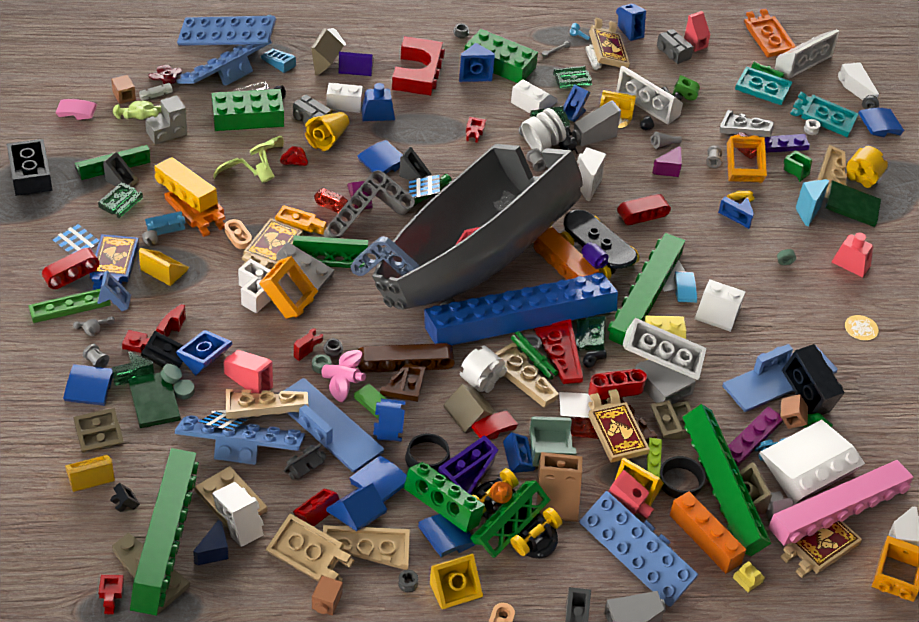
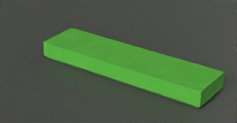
[28,289,111,323]

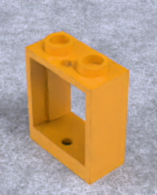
[727,135,767,183]
[259,256,318,319]
[871,536,919,602]

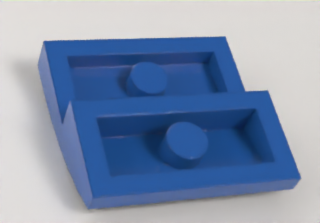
[858,108,904,137]
[357,140,402,174]
[63,364,114,406]
[350,456,407,503]
[418,514,475,558]

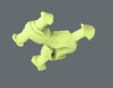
[113,101,161,120]

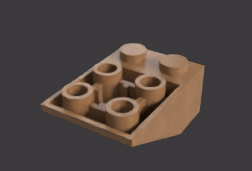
[536,452,583,522]

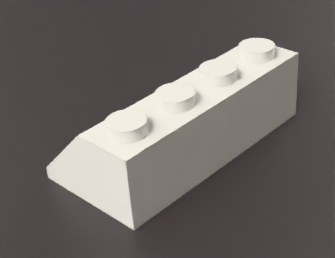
[775,30,839,79]
[616,66,683,125]
[623,318,706,380]

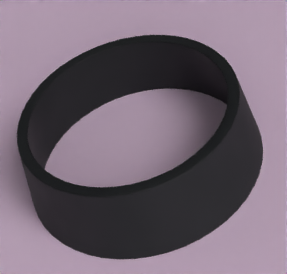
[405,433,450,471]
[660,456,706,499]

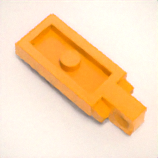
[275,205,327,235]

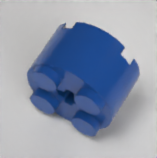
[373,398,406,442]

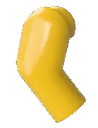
[727,190,755,202]

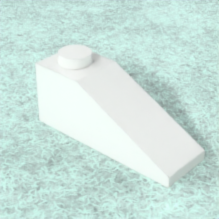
[838,63,879,104]

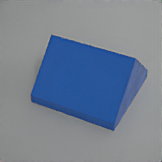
[459,43,495,82]
[176,330,232,376]
[326,482,387,531]

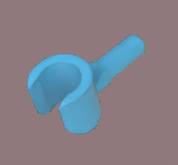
[570,23,590,41]

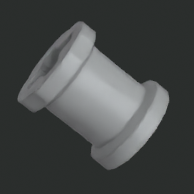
[706,145,722,168]
[526,148,546,171]
[83,344,109,368]

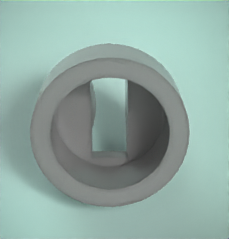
[142,230,158,246]
[83,319,100,336]

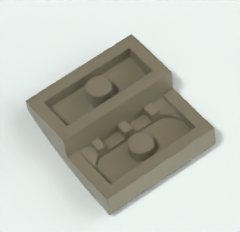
[650,400,692,439]
[73,408,124,453]

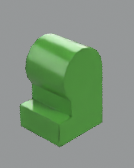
[672,75,700,101]

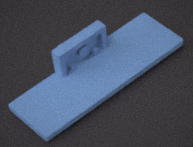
[177,16,276,45]
[176,39,272,85]
[722,344,838,412]
[284,378,384,473]
[175,415,305,465]
[579,491,698,607]

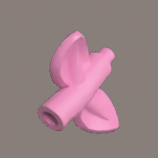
[321,350,366,403]

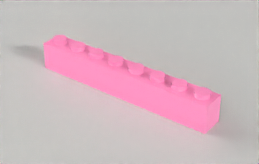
[768,460,913,546]

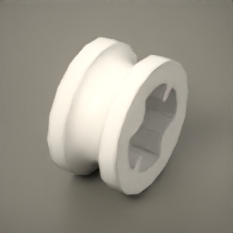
[804,119,820,135]

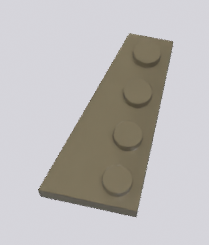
[112,533,190,615]

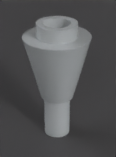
[651,132,682,149]

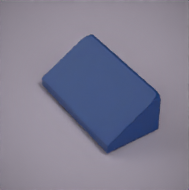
[503,432,535,473]

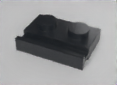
[140,331,184,368]

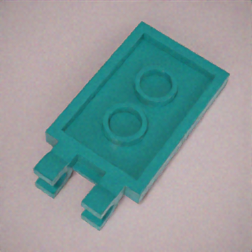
[790,92,858,138]

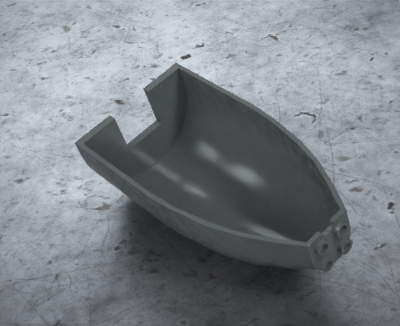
[372,144,583,310]

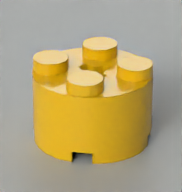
[846,146,888,188]

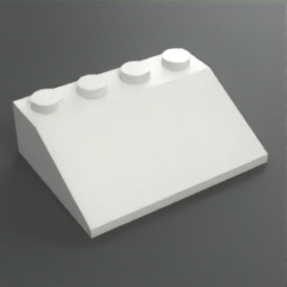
[759,420,865,505]

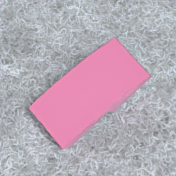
[56,99,97,120]

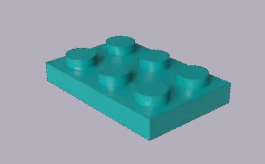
[735,66,793,105]

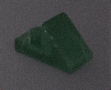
[111,352,154,386]

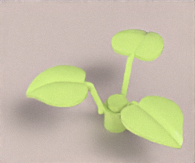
[213,136,284,183]

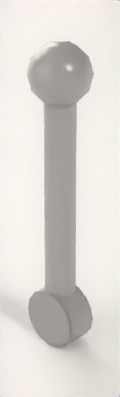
[542,41,570,57]
[73,317,115,329]

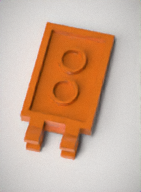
[744,8,796,58]
[164,191,226,237]

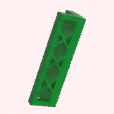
[75,145,151,180]
[293,235,368,268]
[470,481,551,558]

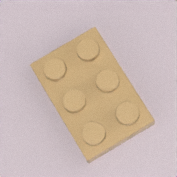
[195,466,267,529]

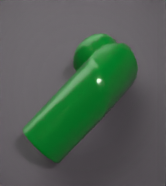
[803,413,833,428]

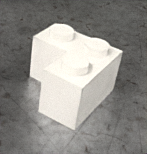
[238,259,281,313]
[212,482,264,547]

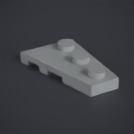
[720,110,774,137]

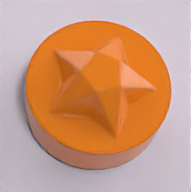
[490,481,513,503]

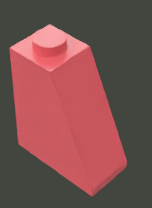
[224,350,273,393]

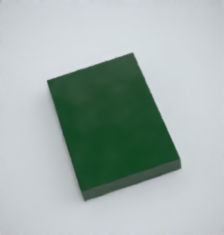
[825,180,881,227]
[128,372,181,428]

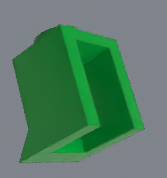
[783,150,812,182]

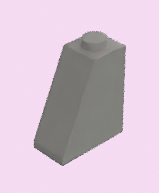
[572,100,621,146]
[635,359,696,404]
[604,591,666,622]

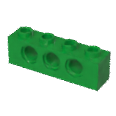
[404,462,485,532]

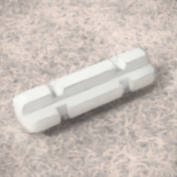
[585,44,602,70]
[139,83,173,101]

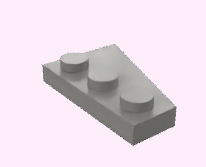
[276,242,334,298]

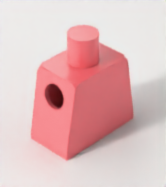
[832,233,873,278]
[608,470,654,519]

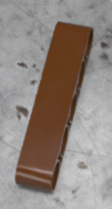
[358,343,455,373]

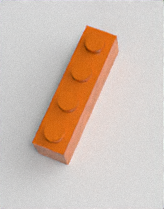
[533,227,599,280]
[669,491,746,574]

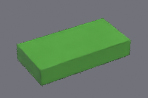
[354,383,387,419]

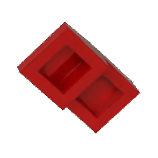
[156,304,186,337]
[471,411,518,440]

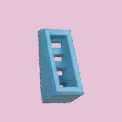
[261,48,296,73]

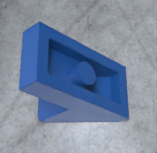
[559,84,591,122]
[718,196,754,229]

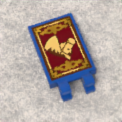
[89,234,139,290]

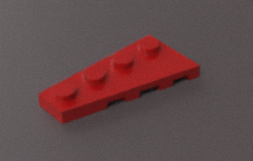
[533,319,583,384]

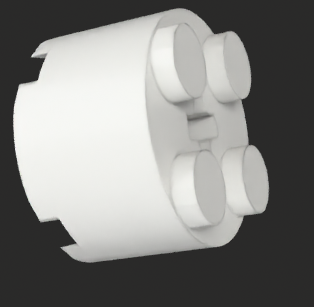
[460,345,507,393]

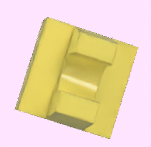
[733,561,765,592]

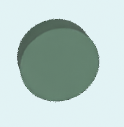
[777,249,796,265]
[312,354,332,374]
[160,364,182,384]
[174,379,195,399]

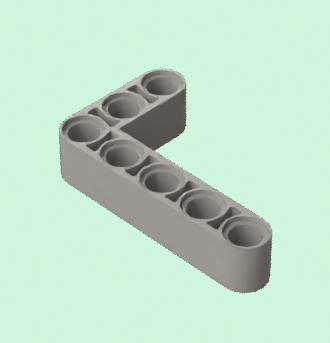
[324,170,415,238]

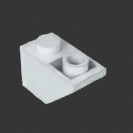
[889,507,919,552]

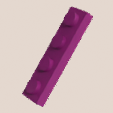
[728,407,783,467]

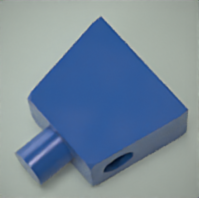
[616,3,646,41]
[361,83,395,121]

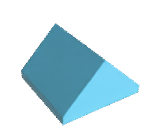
[796,179,829,226]

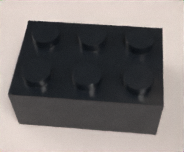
[7,139,53,196]
[782,344,845,415]

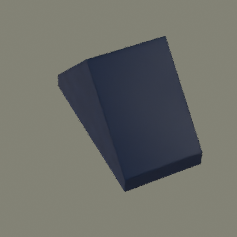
[193,520,229,565]

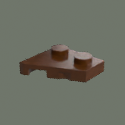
[380,364,425,402]

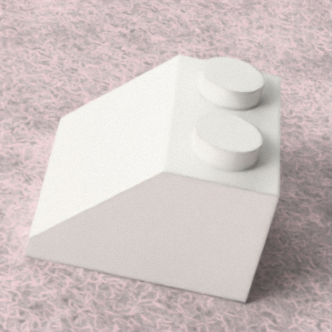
[511,80,558,117]
[327,83,364,113]
[577,147,606,201]
[695,280,745,332]

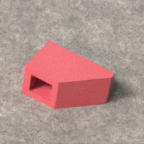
[684,11,710,52]

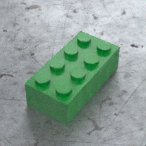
[464,29,538,83]
[211,89,284,131]

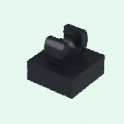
[110,483,140,512]

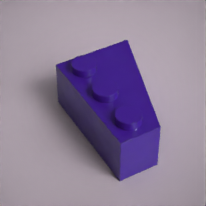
[437,435,498,495]

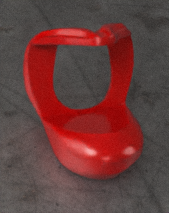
[280,146,308,166]

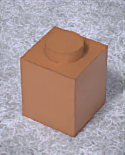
[111,75,136,104]
[780,394,808,429]
[312,575,343,616]

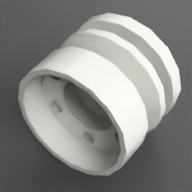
[521,108,566,154]

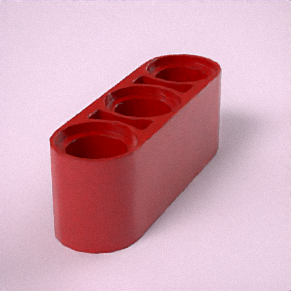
[617,194,671,225]
[42,248,100,290]
[588,369,647,400]

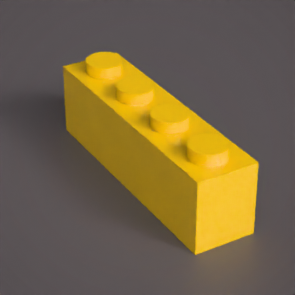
[154,157,218,213]

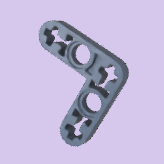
[351,236,420,276]

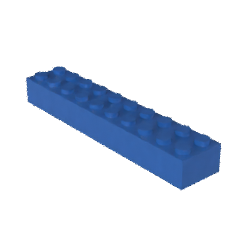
[424,273,618,346]

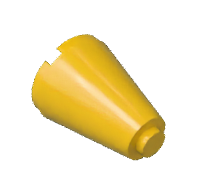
[305,112,349,151]

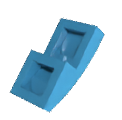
[674,271,697,303]

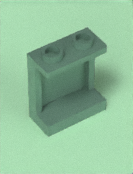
[529,416,576,467]

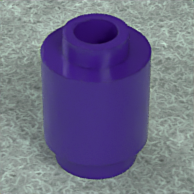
[581,242,609,269]

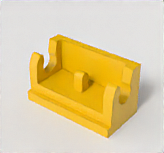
[600,90,636,120]

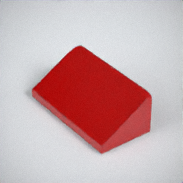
[293,488,340,527]

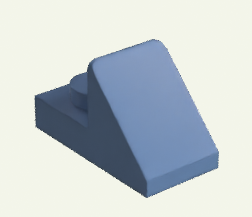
[98,271,131,311]

